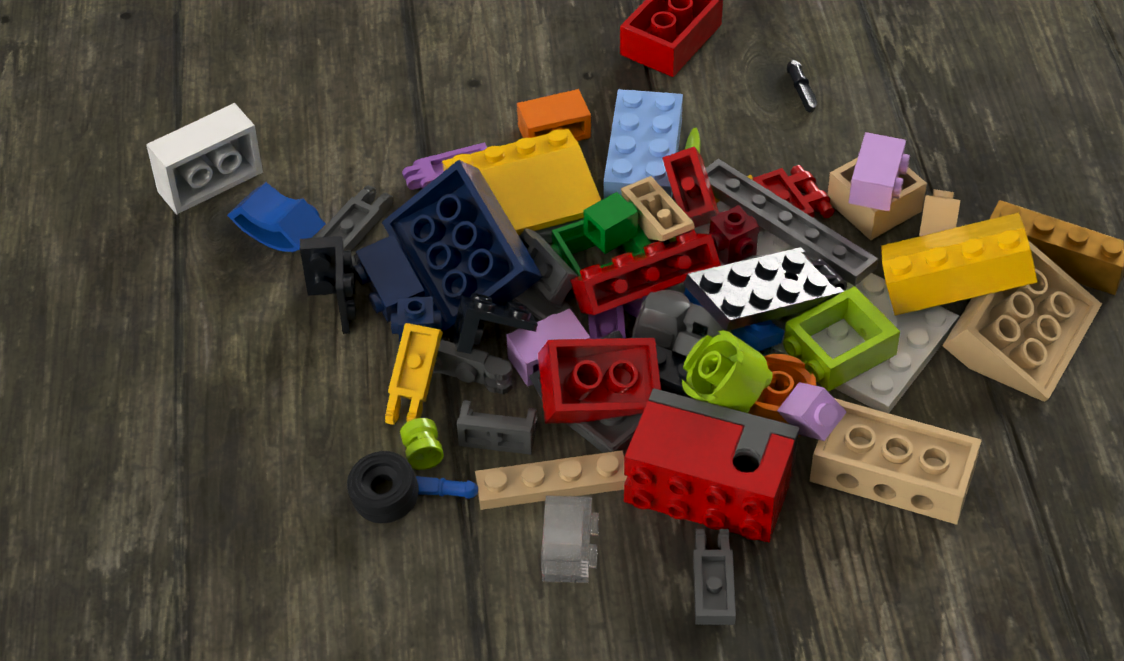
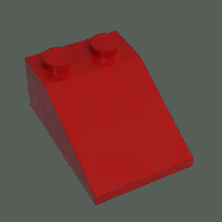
[538,338,661,424]

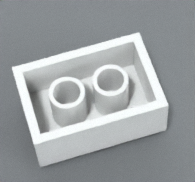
[146,103,263,215]

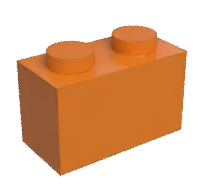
[517,89,591,141]

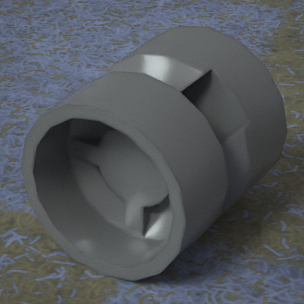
[672,303,730,357]

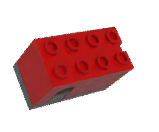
[624,388,799,543]

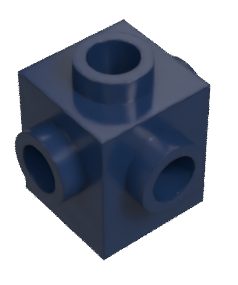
[391,296,442,342]

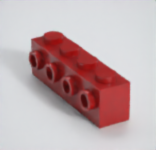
[570,229,721,315]

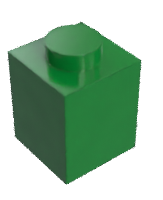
[584,192,639,254]

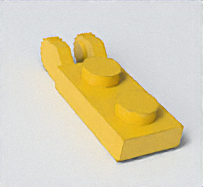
[385,323,443,425]

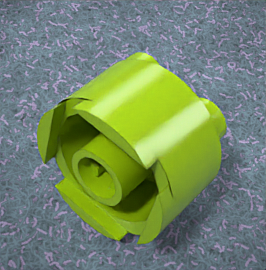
[682,330,773,413]

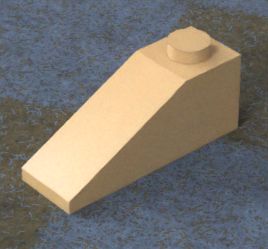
[621,176,695,241]

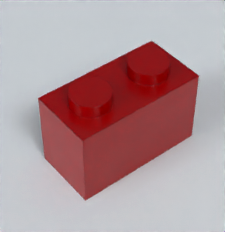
[662,146,719,228]

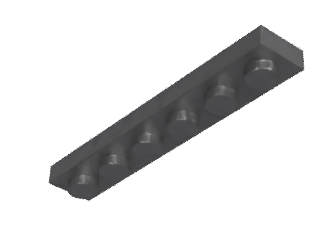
[706,159,878,286]

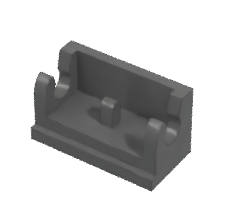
[457,400,538,455]

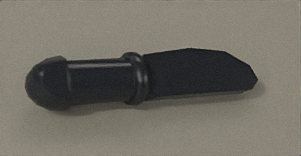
[787,60,817,113]

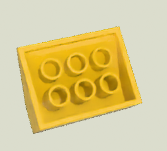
[442,129,601,235]
[881,213,1038,316]

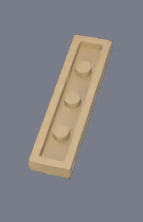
[475,450,627,510]

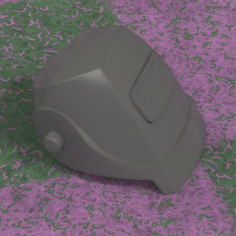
[632,290,693,352]

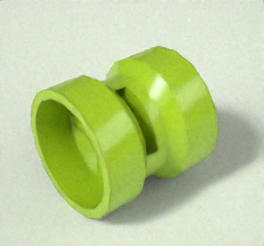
[400,418,444,470]

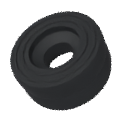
[347,451,419,523]

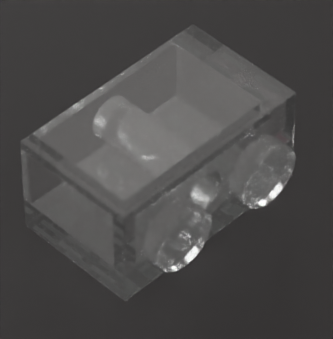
[541,496,599,583]

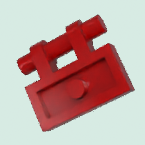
[753,165,835,218]

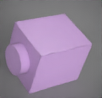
[777,382,847,441]

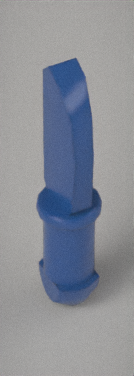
[416,476,478,499]

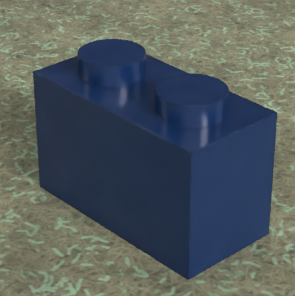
[353,234,425,323]

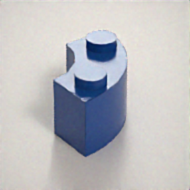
[227,182,326,252]

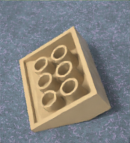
[942,241,1102,402]

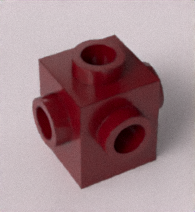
[709,205,760,265]

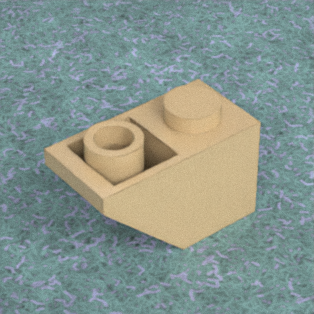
[919,189,960,236]

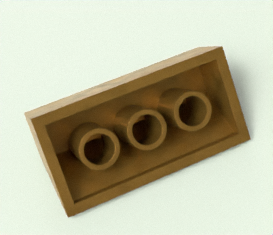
[989,200,1124,295]

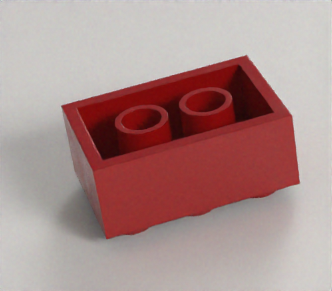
[620,0,723,77]

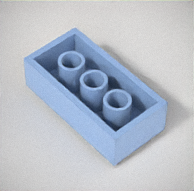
[604,89,683,198]

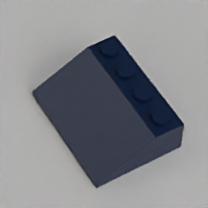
[382,160,543,333]

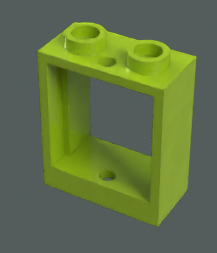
[783,286,900,392]

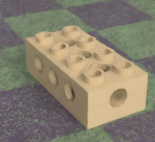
[810,398,982,525]

